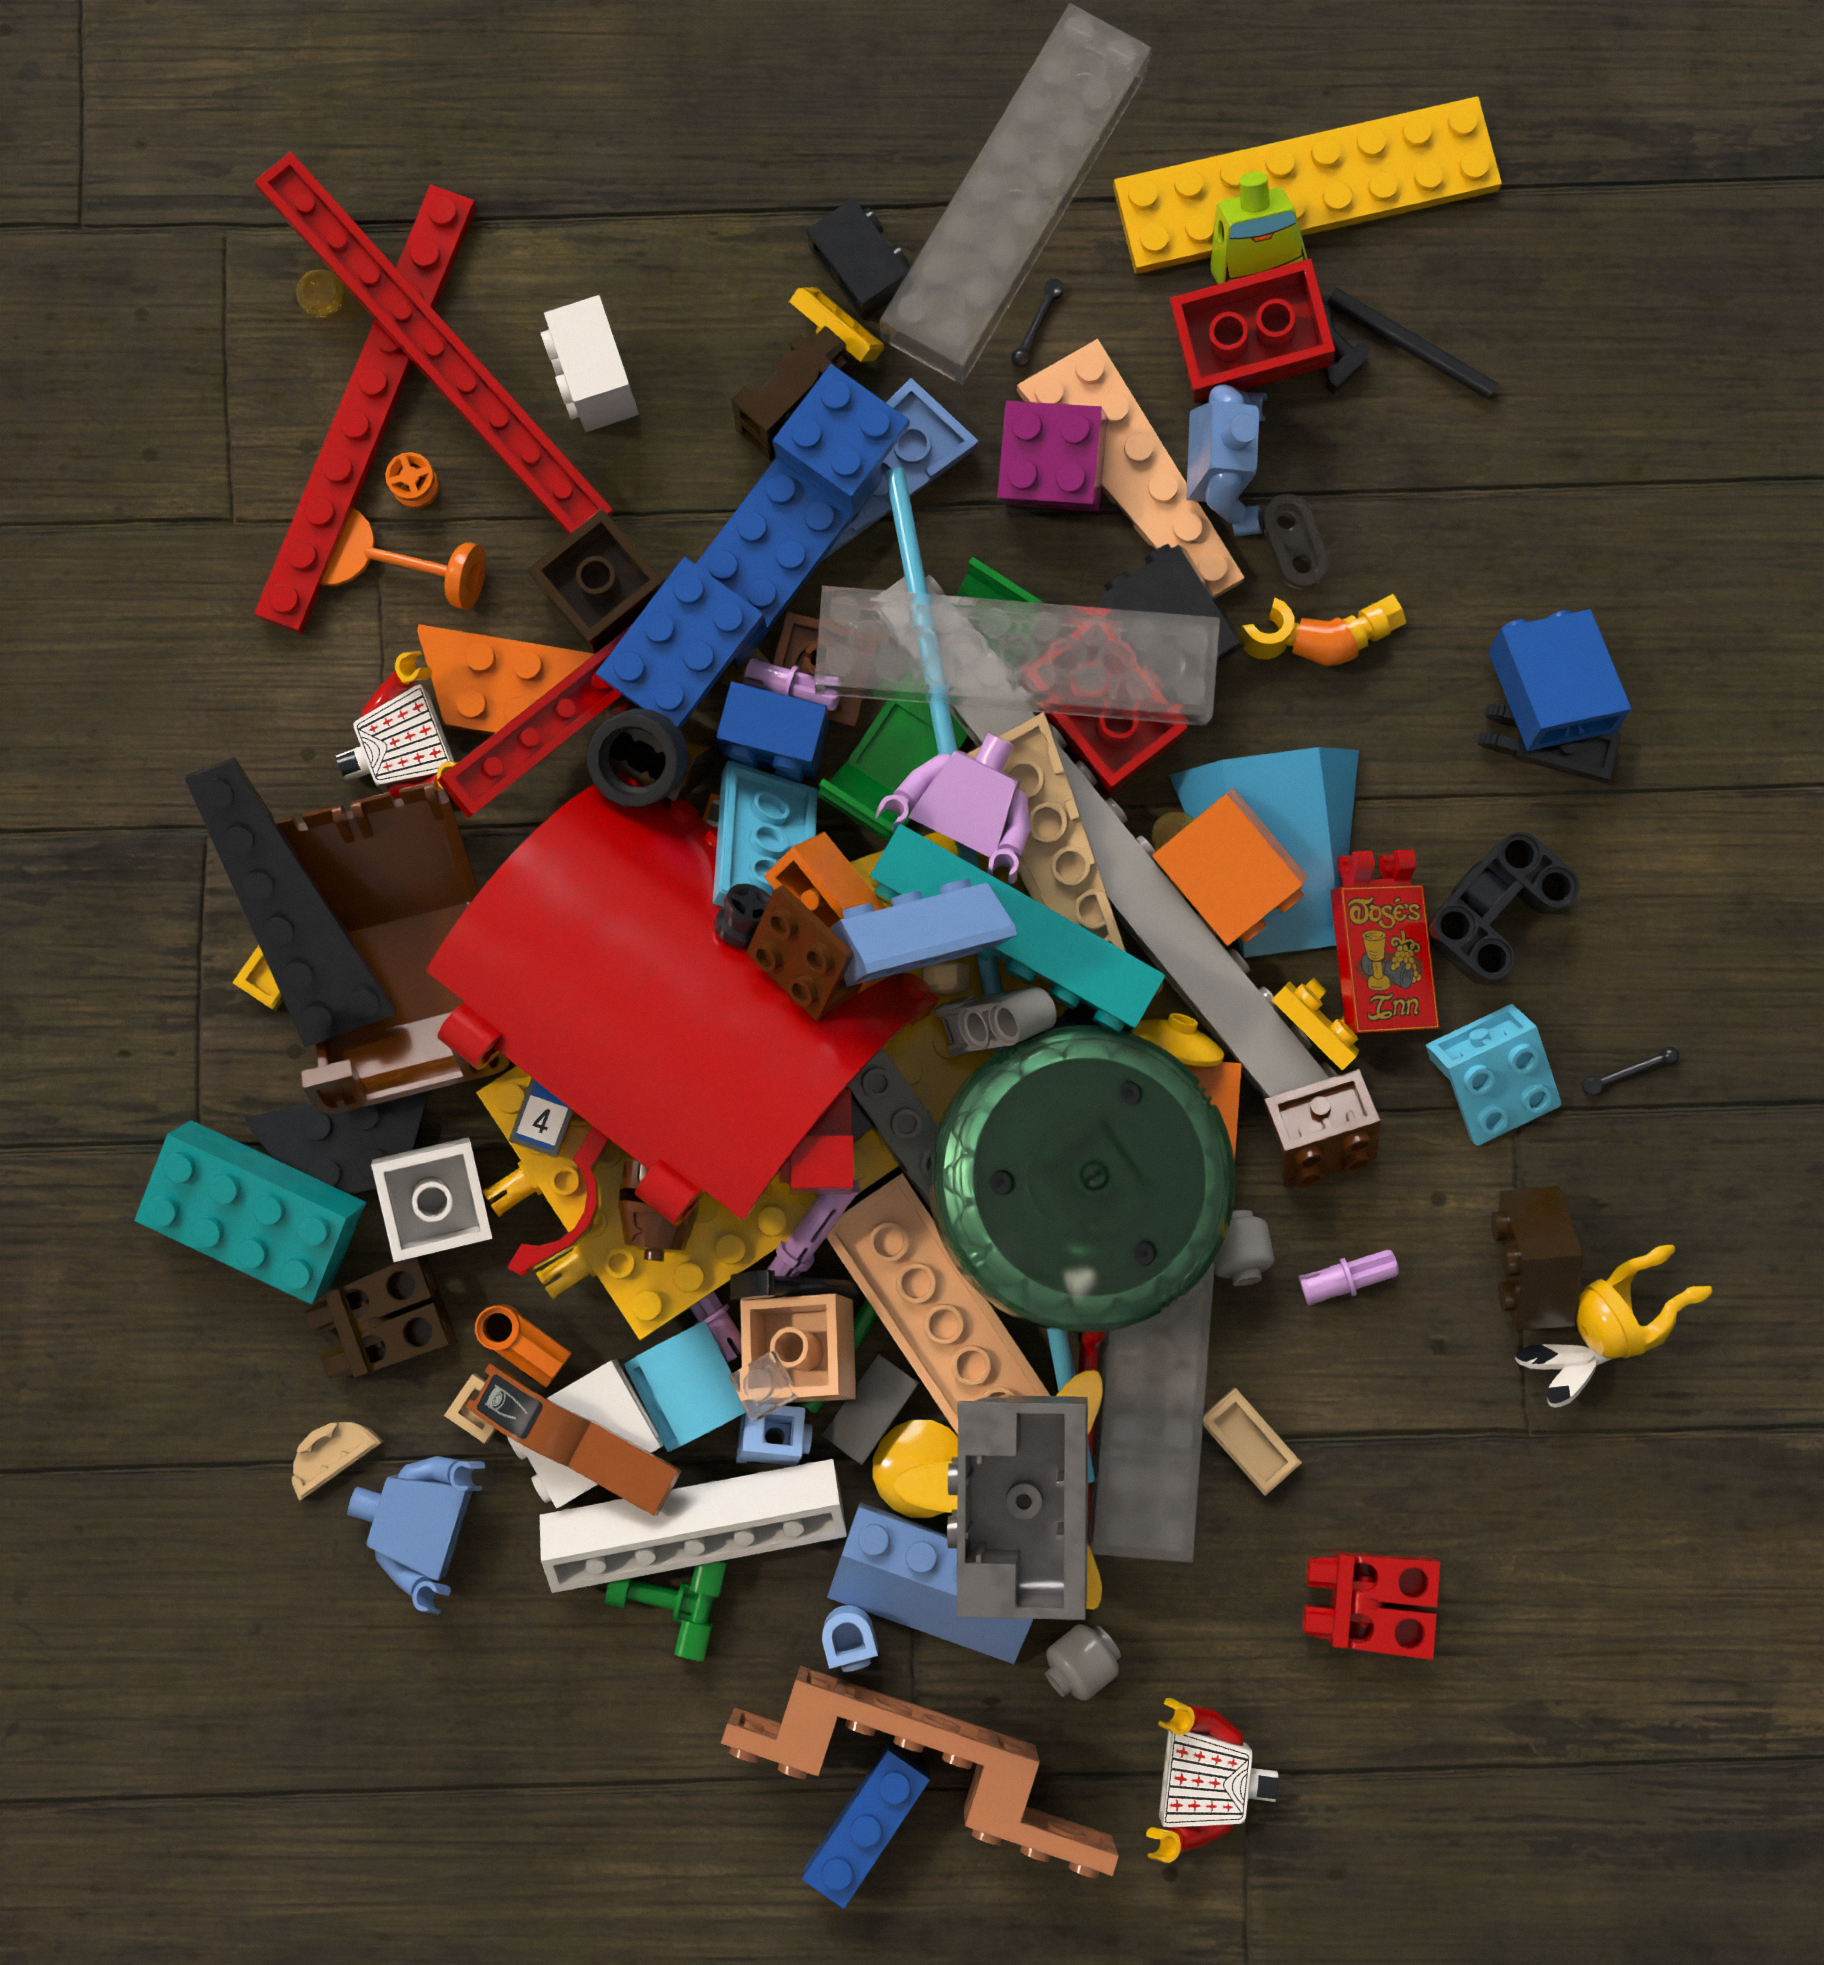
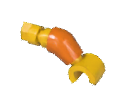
[1239,594,1407,667]

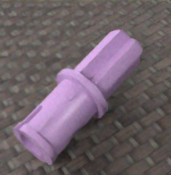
[743,658,842,711]
[1298,1250,1399,1306]
[690,1292,742,1363]

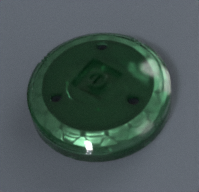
[928,1025,1236,1332]

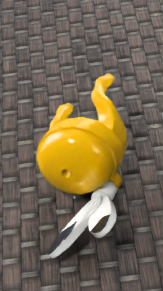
[1515,1245,1712,1408]

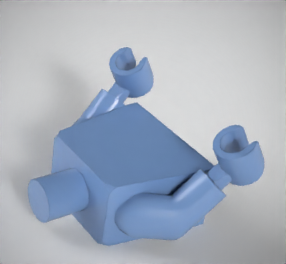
[1186,384,1267,537]
[347,1456,485,1615]

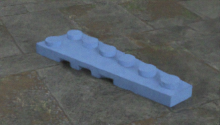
[822,378,979,561]

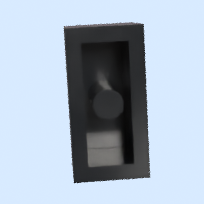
[807,198,911,321]

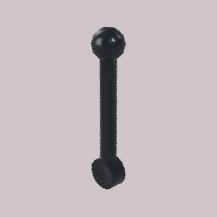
[1011,278,1063,367]
[1581,1046,1679,1095]

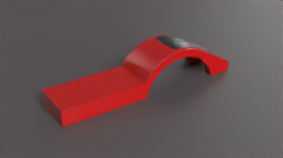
[507,1126,612,1276]

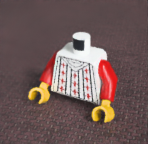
[336,651,458,799]
[1146,1698,1278,1863]

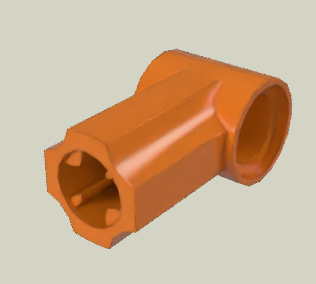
[475,1304,572,1388]

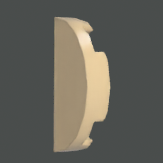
[292,1422,384,1501]

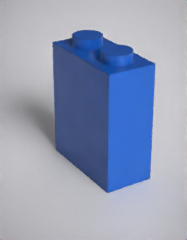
[1488,609,1632,751]

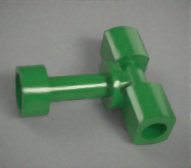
[605,1559,729,1661]

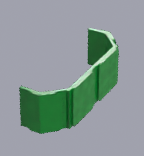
[817,557,1048,843]

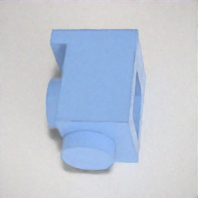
[736,1402,812,1466]

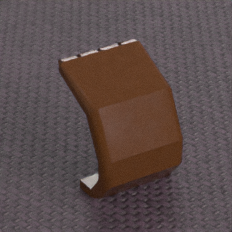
[274,781,510,1114]

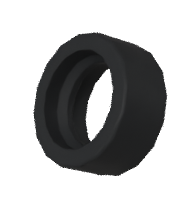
[587,708,688,808]

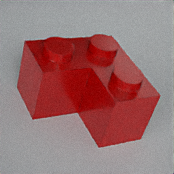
[780,1089,853,1195]

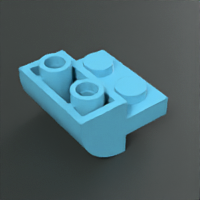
[624,1321,750,1452]

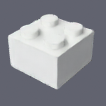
[541,295,639,432]
[371,1137,493,1262]

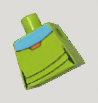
[1210,172,1307,284]

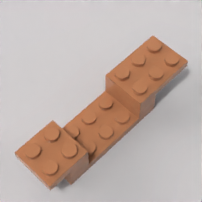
[721,1666,1119,1878]

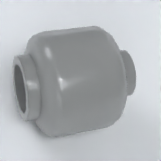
[1208,1210,1275,1286]
[1045,1624,1121,1701]

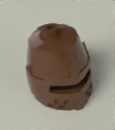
[618,1160,699,1262]

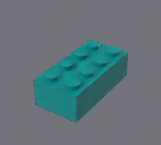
[134,1120,366,1304]

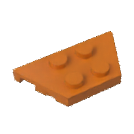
[417,624,594,735]

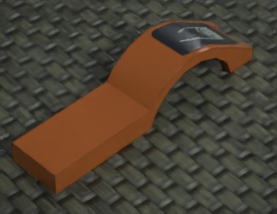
[465,1363,682,1516]

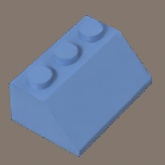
[830,878,1017,987]

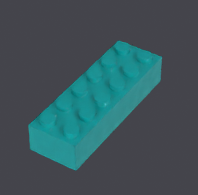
[869,824,1166,1035]

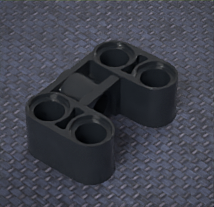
[1427,832,1579,985]

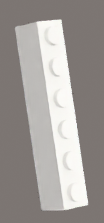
[540,1459,847,1593]

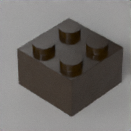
[527,508,664,654]

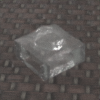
[729,1351,798,1421]

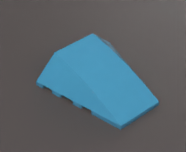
[1169,747,1359,959]

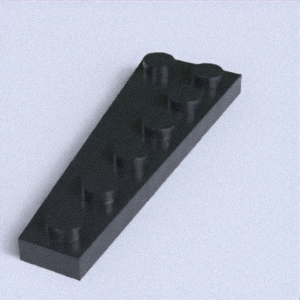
[185,757,397,1048]

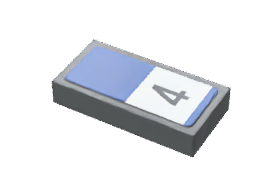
[508,1078,574,1158]

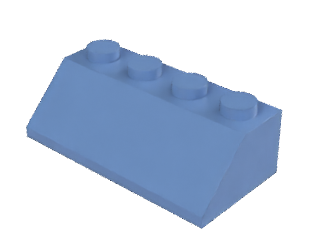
[827,1502,1033,1664]

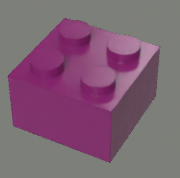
[997,401,1108,512]

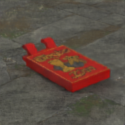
[1330,850,1439,1035]

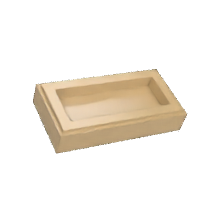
[1198,1387,1302,1496]

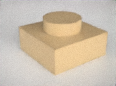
[444,1374,496,1444]

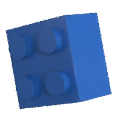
[716,682,830,783]

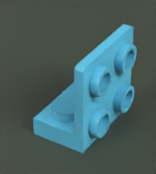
[1425,1004,1561,1146]

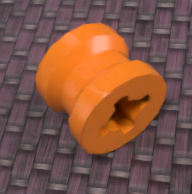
[385,452,440,509]

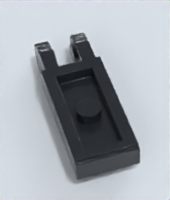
[1478,704,1622,783]

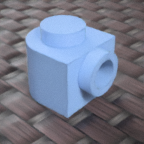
[822,1605,879,1672]

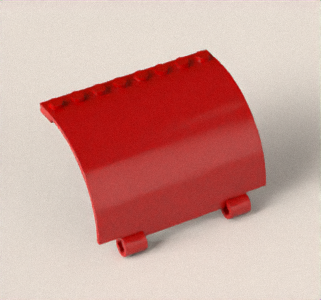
[425,773,939,1227]

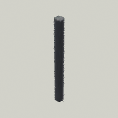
[1327,287,1499,400]

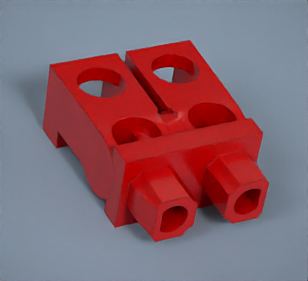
[1302,1550,1440,1660]

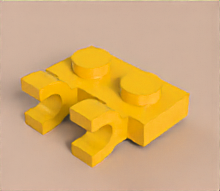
[1272,977,1360,1070]

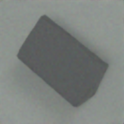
[822,1354,919,1465]

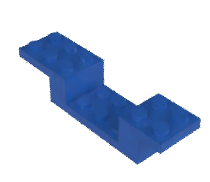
[596,364,910,730]

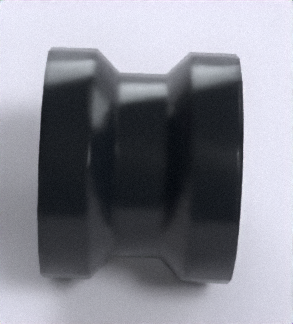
[714,883,771,949]

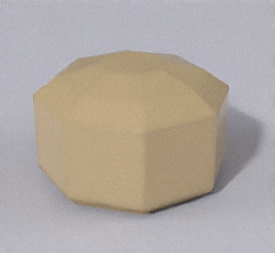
[922,962,969,996]

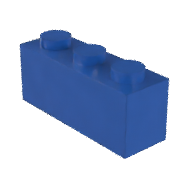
[802,1740,930,1909]

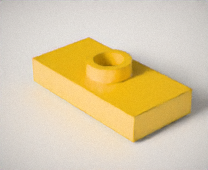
[789,287,885,362]

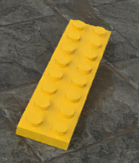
[1113,96,1502,274]

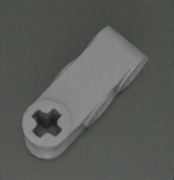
[933,987,1057,1056]

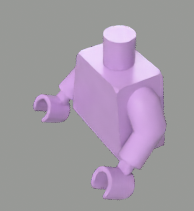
[875,732,1031,884]

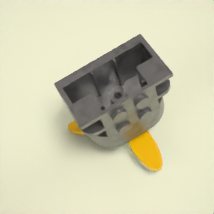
[893,1369,1103,1620]

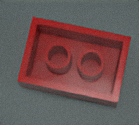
[1170,258,1335,403]
[1018,615,1188,797]

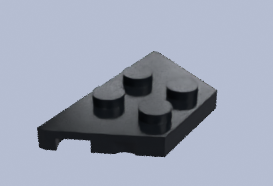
[245,1090,433,1195]

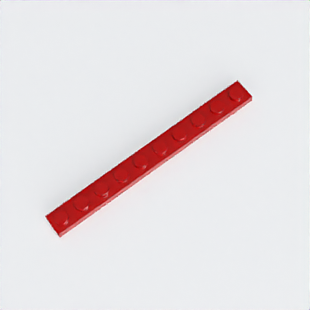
[254,151,613,535]
[254,184,477,635]

